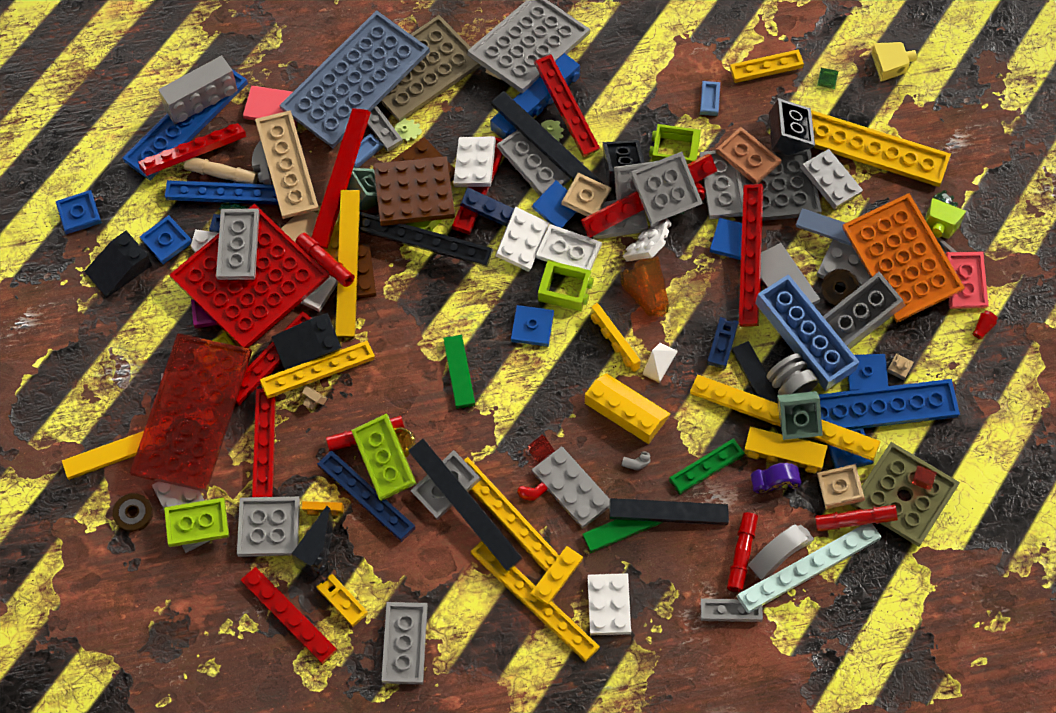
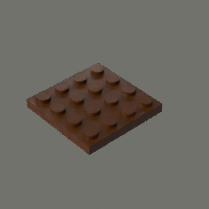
[374,156,455,226]

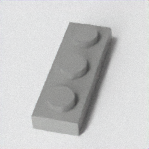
[367,105,403,152]
[701,599,763,622]

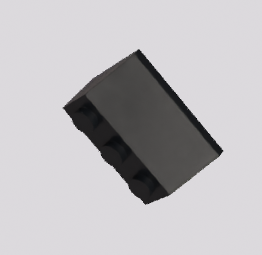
[768,98,815,155]

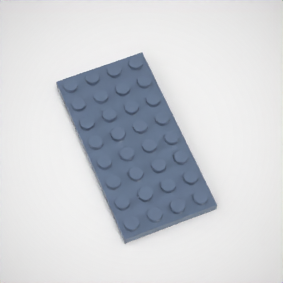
[279,10,430,148]

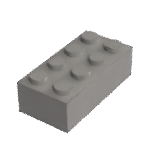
[158,55,238,124]
[823,272,906,349]

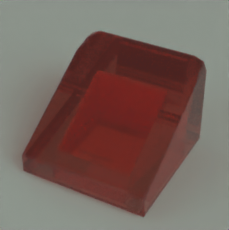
[528,434,555,463]
[912,466,937,490]

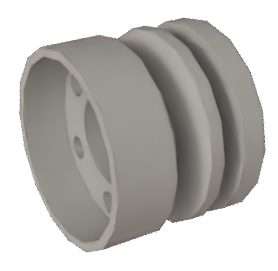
[766,353,819,395]

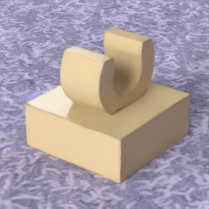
[887,354,914,380]
[302,386,327,410]

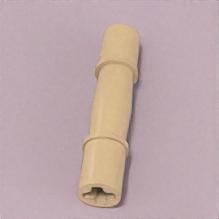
[184,157,258,184]

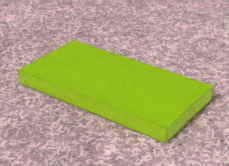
[351,414,417,501]

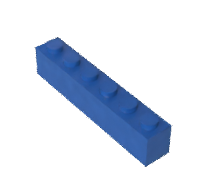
[490,53,580,139]

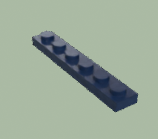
[317,451,416,542]

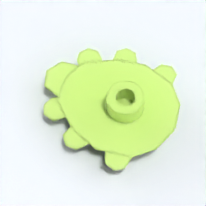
[395,118,422,141]
[541,120,564,142]

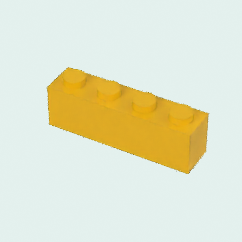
[744,427,827,473]

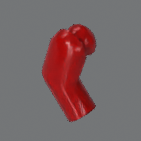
[517,482,548,501]

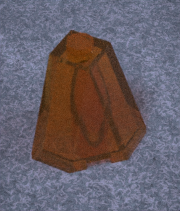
[620,256,669,317]

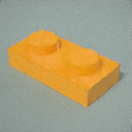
[302,501,344,516]

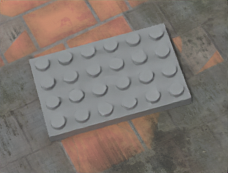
[467,0,590,93]

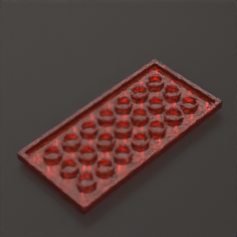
[130,333,252,492]

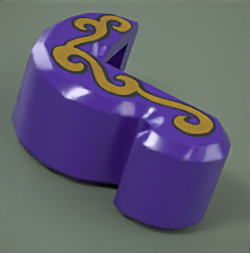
[751,463,801,493]

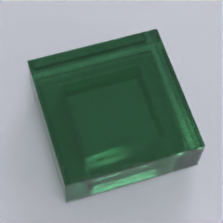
[817,68,839,89]

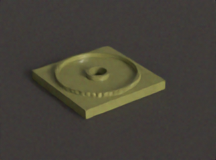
[850,442,960,547]

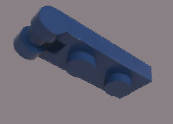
[707,317,739,369]

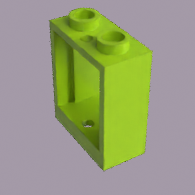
[649,124,701,164]
[538,260,594,311]

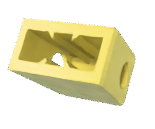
[871,42,917,81]

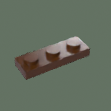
[357,244,377,299]

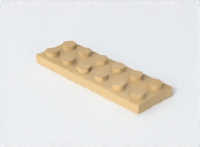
[255,110,319,219]

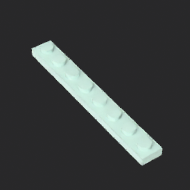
[737,523,881,613]

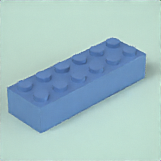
[755,274,859,391]

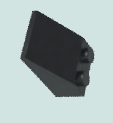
[603,140,645,191]
[84,230,152,298]
[271,313,341,370]
[291,506,334,580]

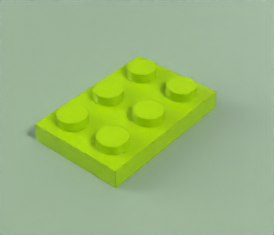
[164,498,229,547]

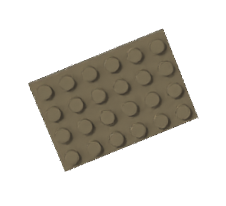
[380,15,482,122]

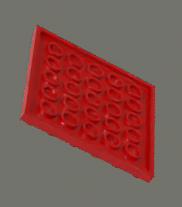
[169,204,330,350]

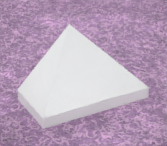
[643,343,677,383]

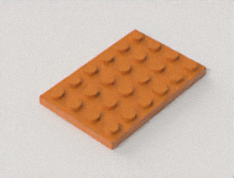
[842,193,965,323]

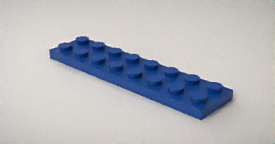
[123,69,248,181]
[818,379,960,429]

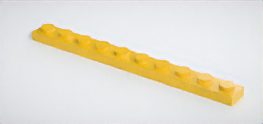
[690,375,881,461]

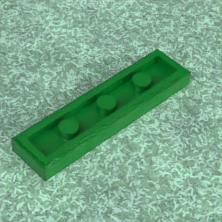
[443,334,475,409]
[669,438,745,495]
[582,520,663,553]

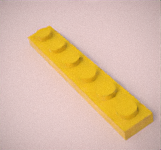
[260,341,375,399]

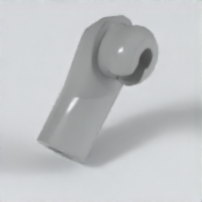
[622,452,650,470]

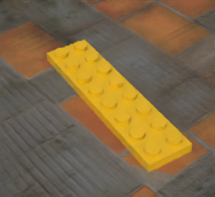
[811,110,951,187]

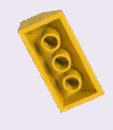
[585,373,670,444]

